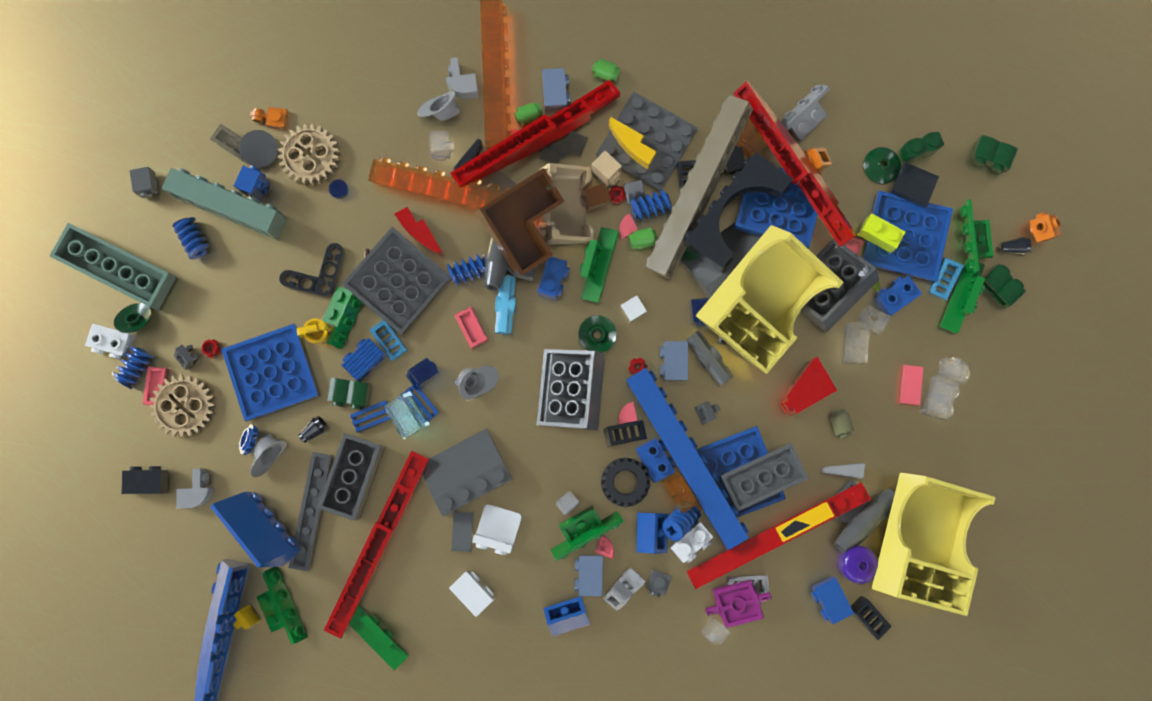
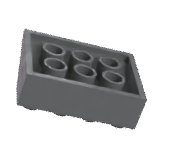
[681,222,761,300]
[801,239,879,333]
[536,349,605,431]
[422,428,513,517]

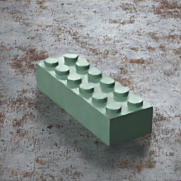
[162,168,286,240]
[49,223,176,310]

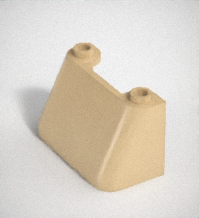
[535,163,595,245]

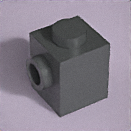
[129,167,158,198]
[645,569,672,597]

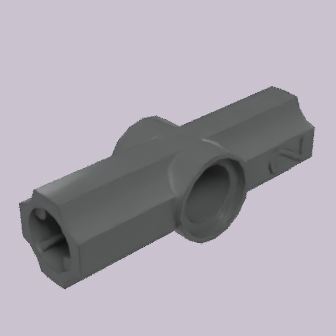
[686,330,734,386]

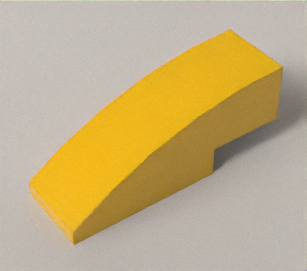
[609,117,656,170]

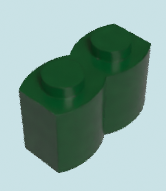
[898,132,944,163]
[970,135,1018,173]
[982,264,1026,309]
[327,378,371,410]

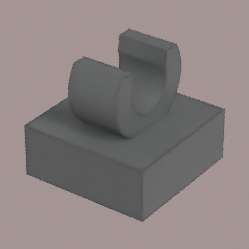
[174,344,199,371]
[695,401,721,425]

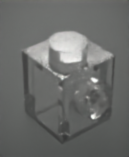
[429,131,454,161]
[936,357,970,384]

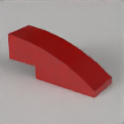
[394,207,444,257]

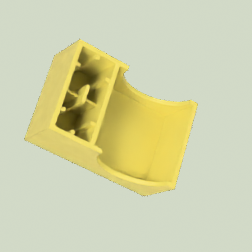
[696,225,844,374]
[872,473,995,616]

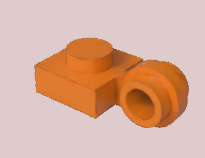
[250,107,288,129]

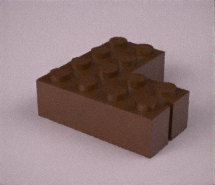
[475,168,565,277]

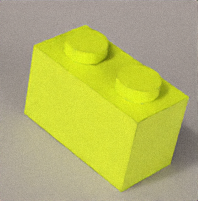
[857,213,905,253]

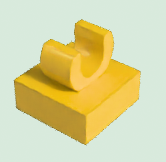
[233,604,261,631]

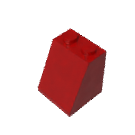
[780,356,838,416]

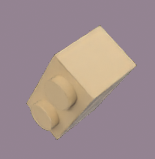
[591,151,622,189]

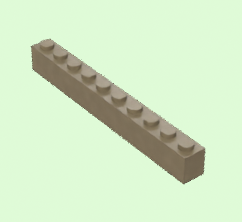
[646,95,753,280]

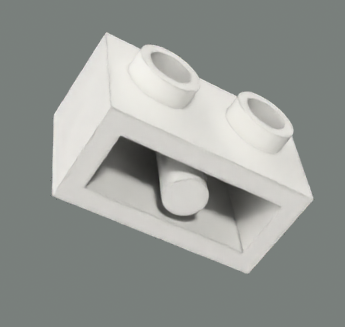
[85,324,136,359]
[669,521,713,563]
[449,570,495,617]

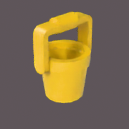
[296,318,332,344]

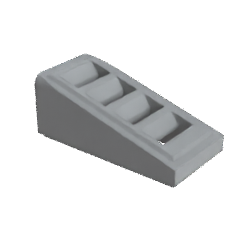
[821,463,865,479]
[556,491,579,515]
[727,574,769,594]

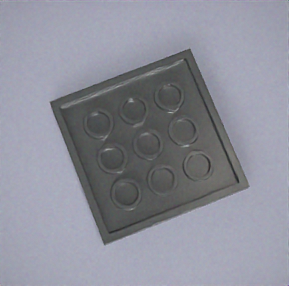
[596,91,698,192]
[341,226,450,335]

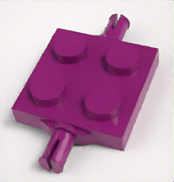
[706,579,772,628]

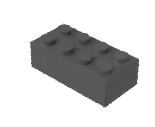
[317,433,385,521]

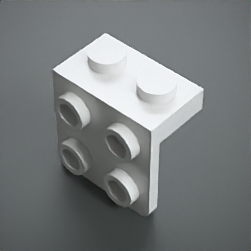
[472,504,522,556]

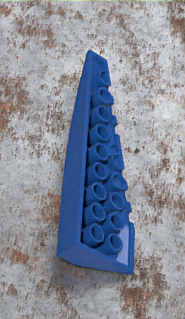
[194,559,250,701]

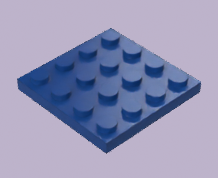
[734,168,826,249]
[862,191,953,282]
[221,324,319,422]
[696,426,786,518]

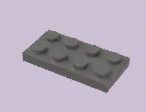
[720,443,809,512]

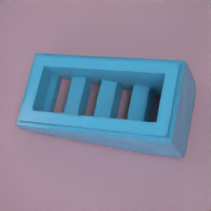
[929,257,964,300]
[369,320,407,361]

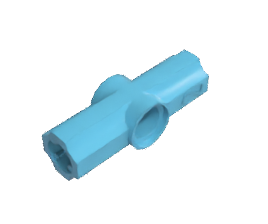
[495,275,516,335]

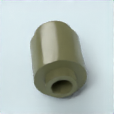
[830,409,854,438]

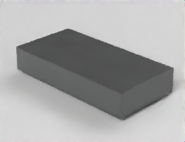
[451,511,474,552]

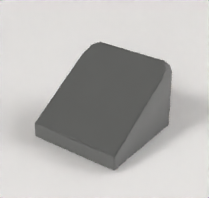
[623,179,645,205]

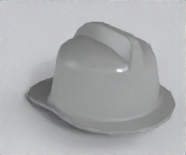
[417,91,460,121]
[455,365,499,399]
[250,434,287,477]

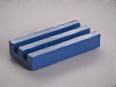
[400,383,440,425]
[350,400,393,433]

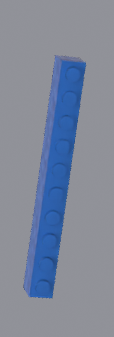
[626,368,749,550]

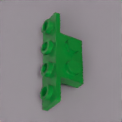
[960,199,994,277]
[580,227,619,303]
[940,258,985,334]
[322,286,362,349]
[551,506,624,561]
[256,567,307,645]
[349,606,408,670]

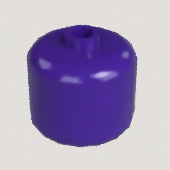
[837,545,878,584]

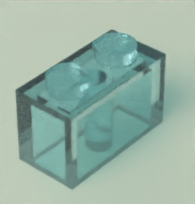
[384,391,429,439]

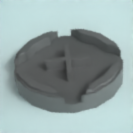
[239,130,278,168]

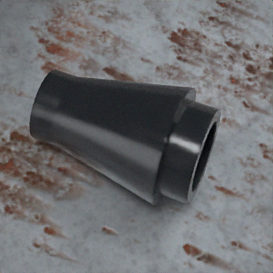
[1001,236,1032,255]
[298,416,328,443]

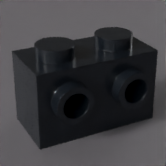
[121,466,168,494]

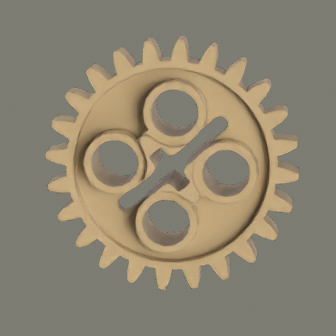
[277,124,340,185]
[149,374,215,437]

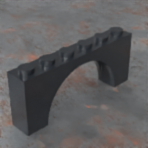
[684,152,793,273]

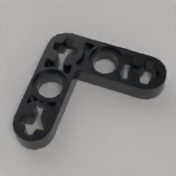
[279,243,345,297]

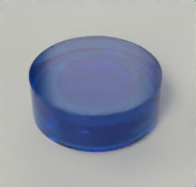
[329,179,349,199]

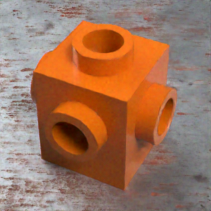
[804,147,832,174]
[1030,212,1062,242]

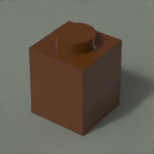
[580,183,611,212]

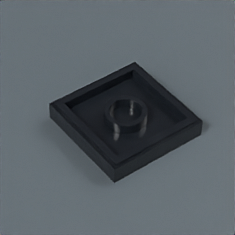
[890,161,939,208]

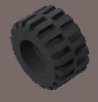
[601,458,650,507]

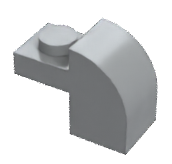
[445,57,479,99]
[176,468,214,509]
[603,568,645,611]

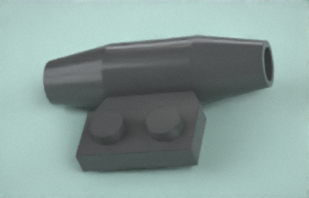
[484,237,536,291]
[834,479,895,553]

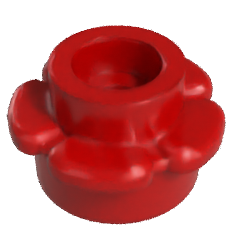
[608,185,626,203]
[201,339,221,358]
[629,358,647,374]

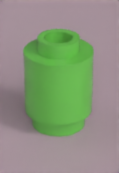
[592,58,620,82]
[514,102,543,126]
[629,227,657,250]

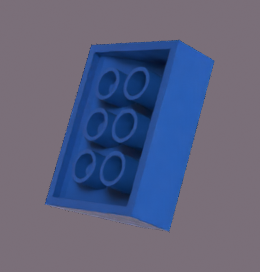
[210,491,301,568]

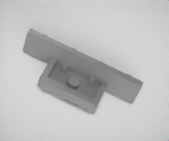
[781,85,830,141]

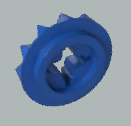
[239,424,258,455]

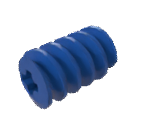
[630,190,672,221]
[172,217,209,260]
[447,254,486,286]
[112,346,154,389]
[662,501,701,542]

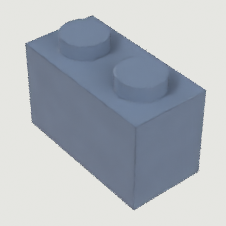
[542,68,571,112]
[660,341,688,382]
[575,555,603,596]

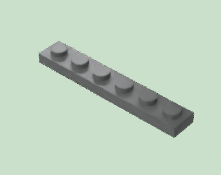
[288,452,333,572]

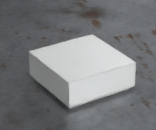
[621,296,647,322]

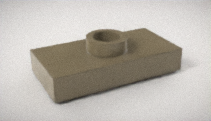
[210,124,244,161]

